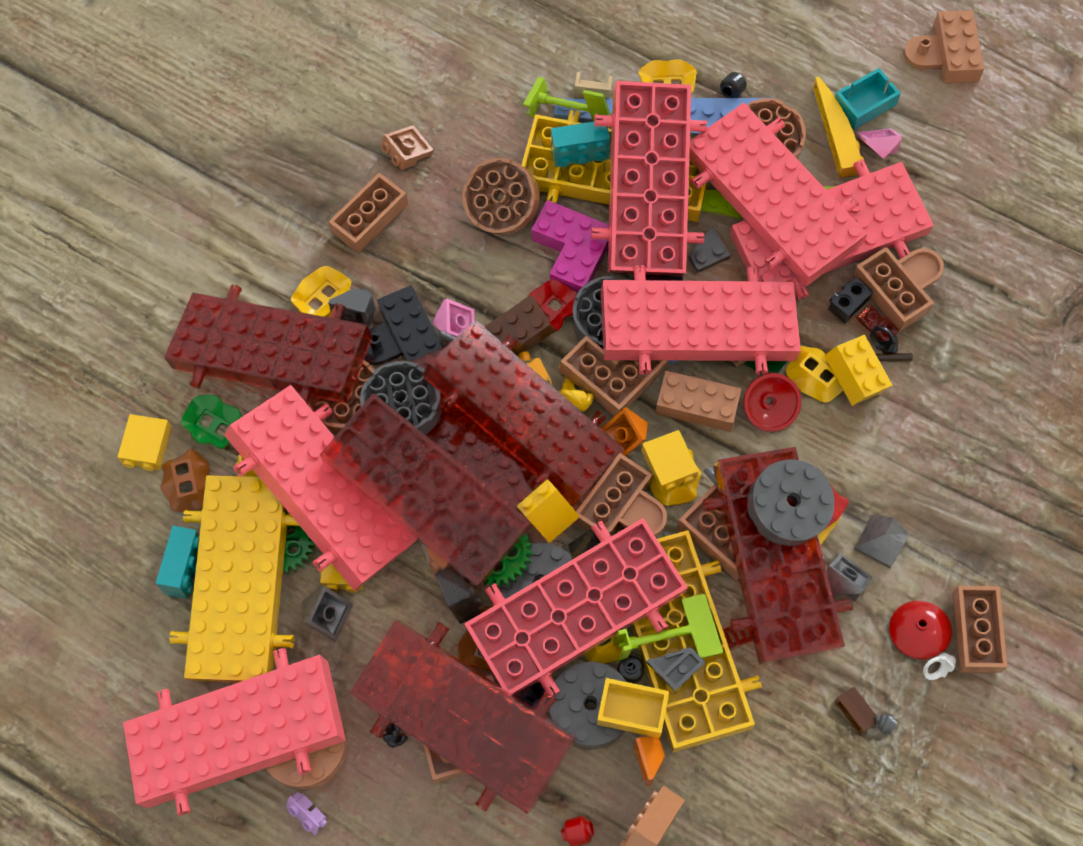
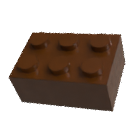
[484,295,556,363]

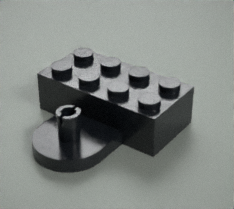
[357,285,444,367]

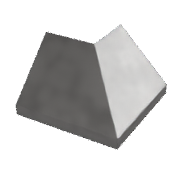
[854,515,908,568]
[827,553,873,602]
[302,585,353,641]

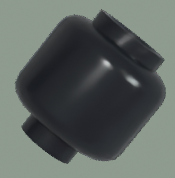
[720,72,747,98]
[617,656,644,684]

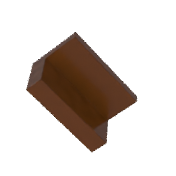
[834,687,877,735]

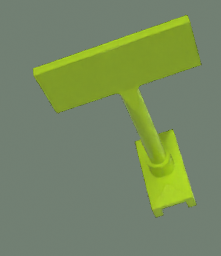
[523,77,611,129]
[613,594,723,661]

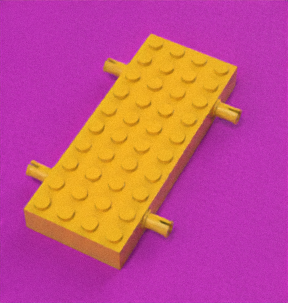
[522,110,707,222]
[169,475,300,683]
[631,530,762,753]

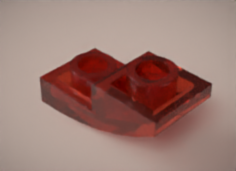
[856,304,899,341]

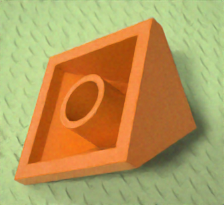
[600,407,648,458]
[633,736,665,787]

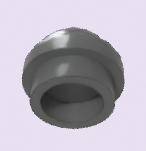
[875,713,898,735]

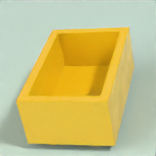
[824,335,892,406]
[597,678,669,738]

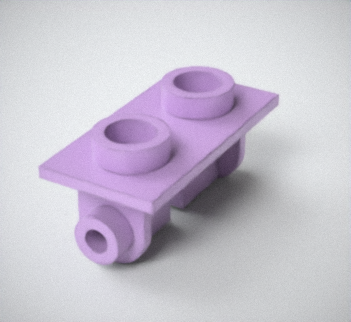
[286,792,328,836]

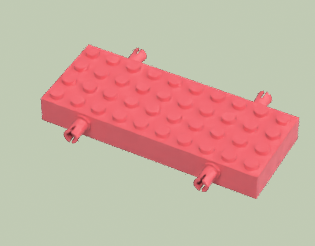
[591,81,707,276]
[689,103,868,287]
[730,159,934,300]
[601,265,801,375]
[224,385,420,591]
[464,518,688,699]
[123,649,346,816]

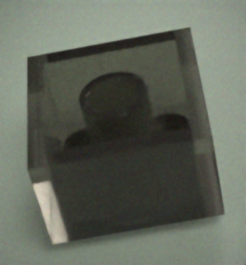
[435,563,482,624]

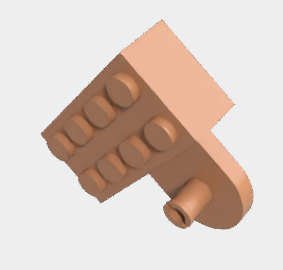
[903,10,984,83]
[853,247,944,332]
[574,453,667,538]

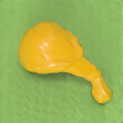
[558,365,594,414]

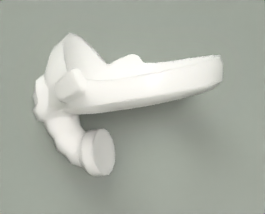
[923,652,956,680]

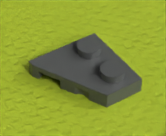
[688,227,731,273]
[646,647,705,692]

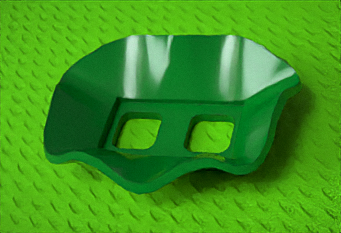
[181,394,243,449]

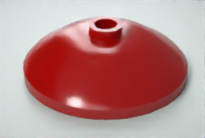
[743,373,801,431]
[889,601,952,660]

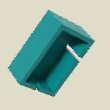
[835,68,901,130]
[551,121,610,167]
[155,526,200,599]

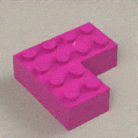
[531,200,609,293]

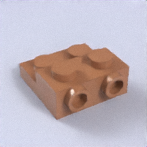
[381,125,434,170]

